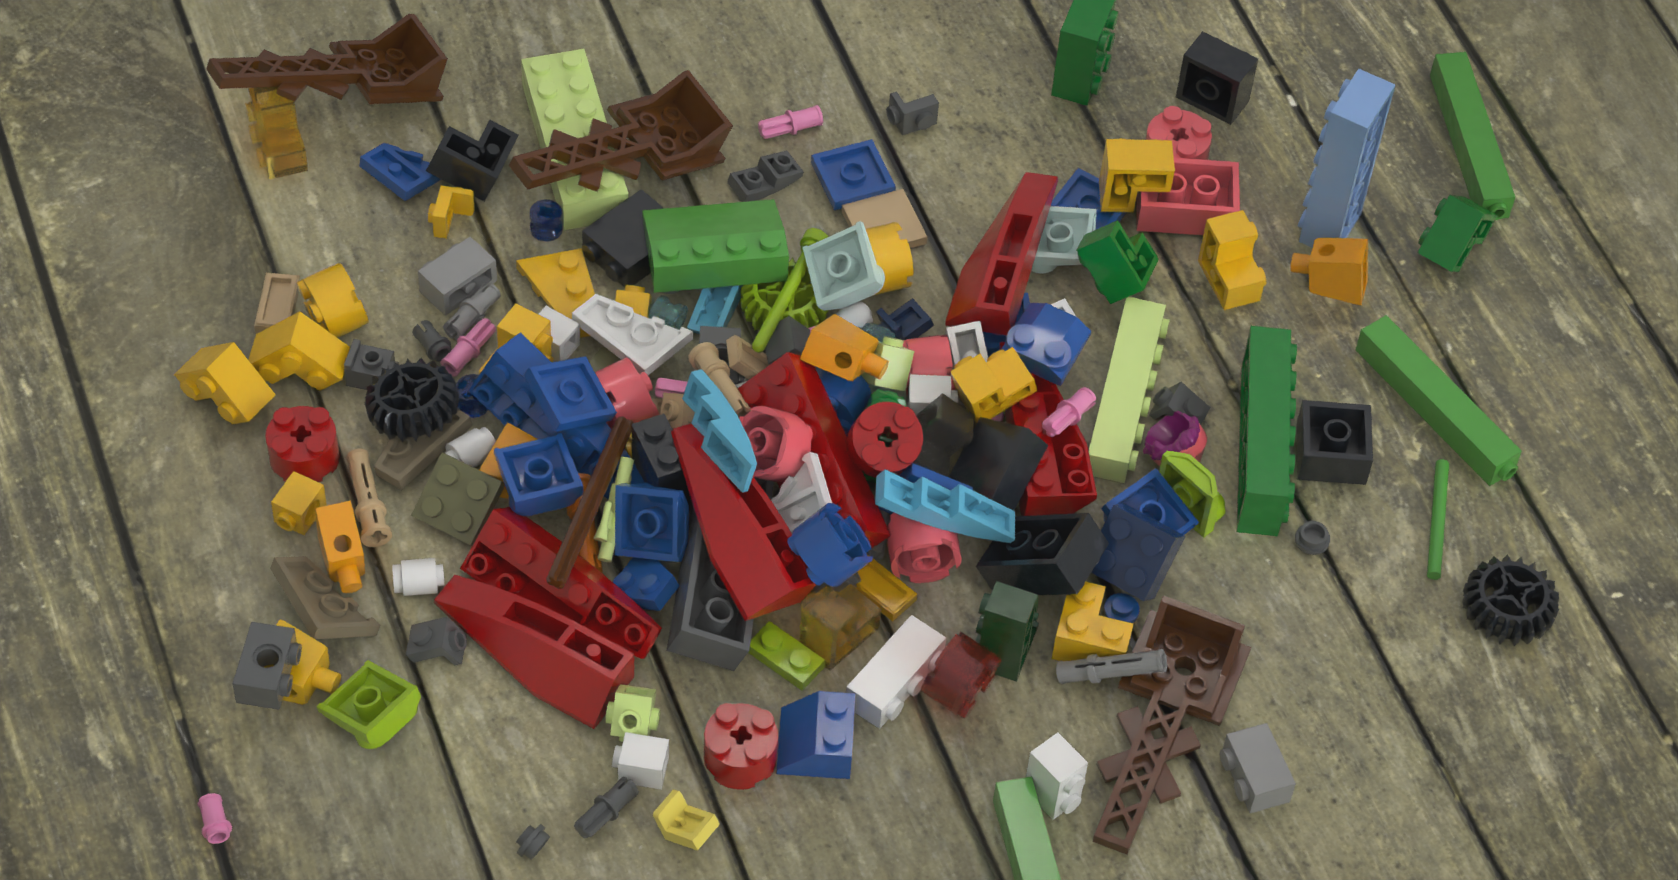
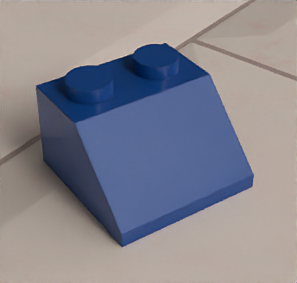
[776,691,856,779]

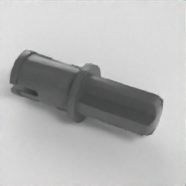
[574,777,639,838]

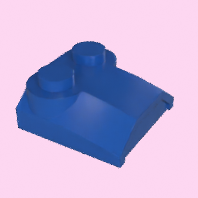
[1001,303,1091,386]
[494,433,583,516]
[1101,468,1199,535]
[615,482,689,562]

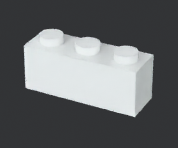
[846,615,947,729]

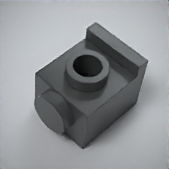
[344,339,399,390]

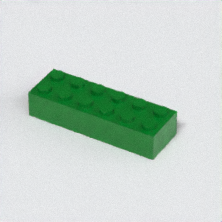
[1236,326,1297,536]

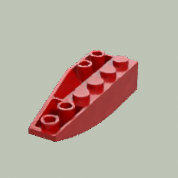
[945,172,1058,336]
[999,342,1097,516]
[671,423,816,621]
[460,507,663,659]
[434,575,634,729]

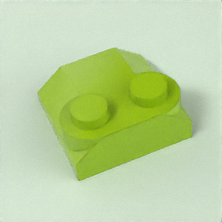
[1159,451,1226,538]
[316,660,421,749]

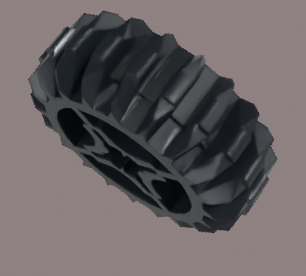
[364,357,459,442]
[1462,554,1559,646]

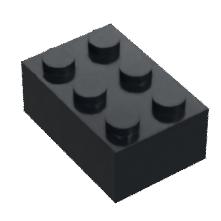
[976,513,1109,595]

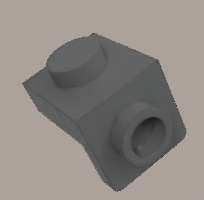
[886,91,939,136]
[1149,382,1211,425]
[406,617,467,666]

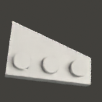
[572,294,693,375]

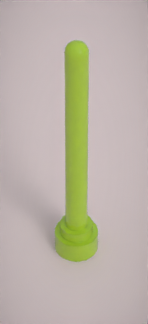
[752,228,828,353]

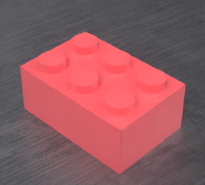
[1136,158,1240,235]

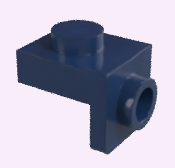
[876,298,934,340]

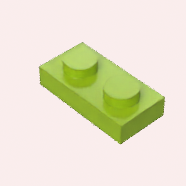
[748,621,825,691]

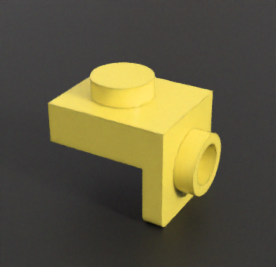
[653,790,720,851]

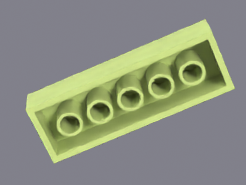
[521,49,628,230]

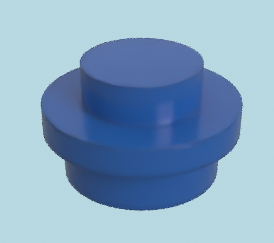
[1104,593,1140,623]

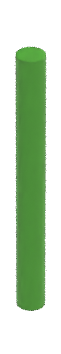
[1427,459,1449,580]

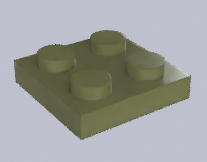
[411,452,505,546]

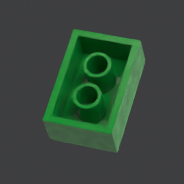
[1051,0,1119,106]

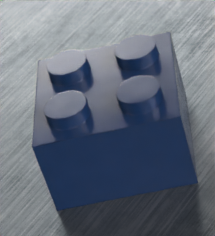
[1091,503,1186,601]

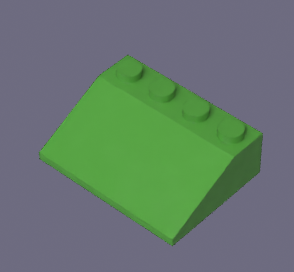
[642,199,789,293]

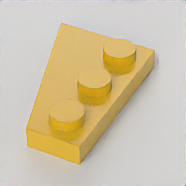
[516,248,595,338]

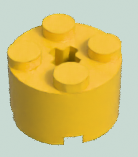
[866,222,914,296]
[296,263,369,338]

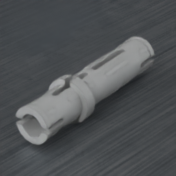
[1056,649,1167,684]

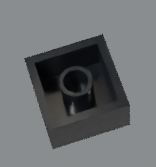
[1176,31,1258,125]
[1296,400,1373,485]

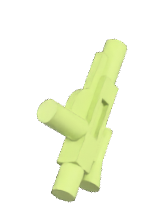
[593,457,634,562]

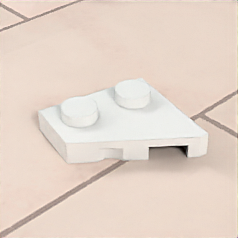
[771,452,832,533]

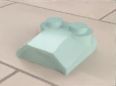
[1031,206,1097,274]
[802,221,885,311]

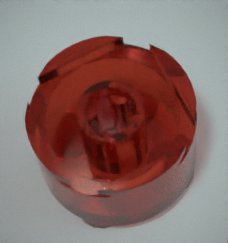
[920,631,1002,719]

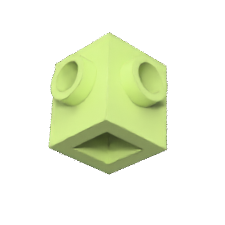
[606,684,660,742]

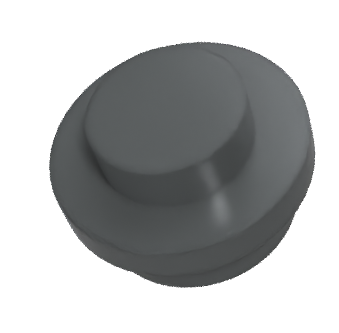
[1295,521,1330,555]
[516,824,550,860]

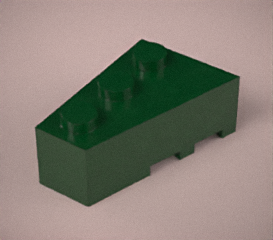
[973,581,1039,682]

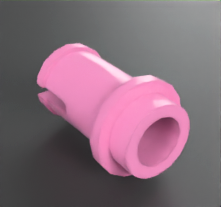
[197,793,232,844]

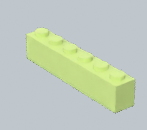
[1088,297,1170,483]

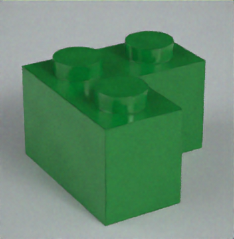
[1417,195,1498,272]
[1076,220,1159,304]

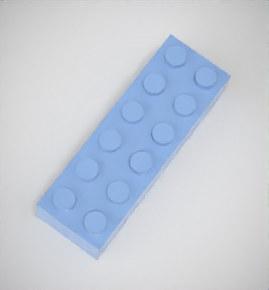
[1298,69,1395,248]

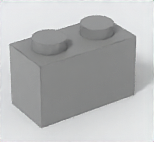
[418,237,497,316]
[1220,723,1296,813]

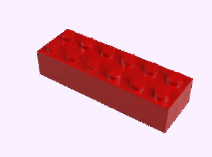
[737,352,891,548]

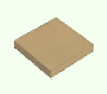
[842,189,927,248]

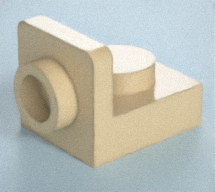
[661,393,695,428]

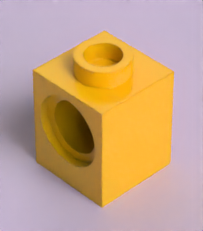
[271,471,327,536]

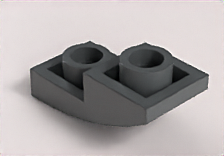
[727,150,804,202]

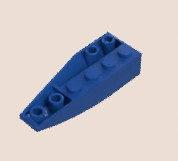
[469,332,644,499]

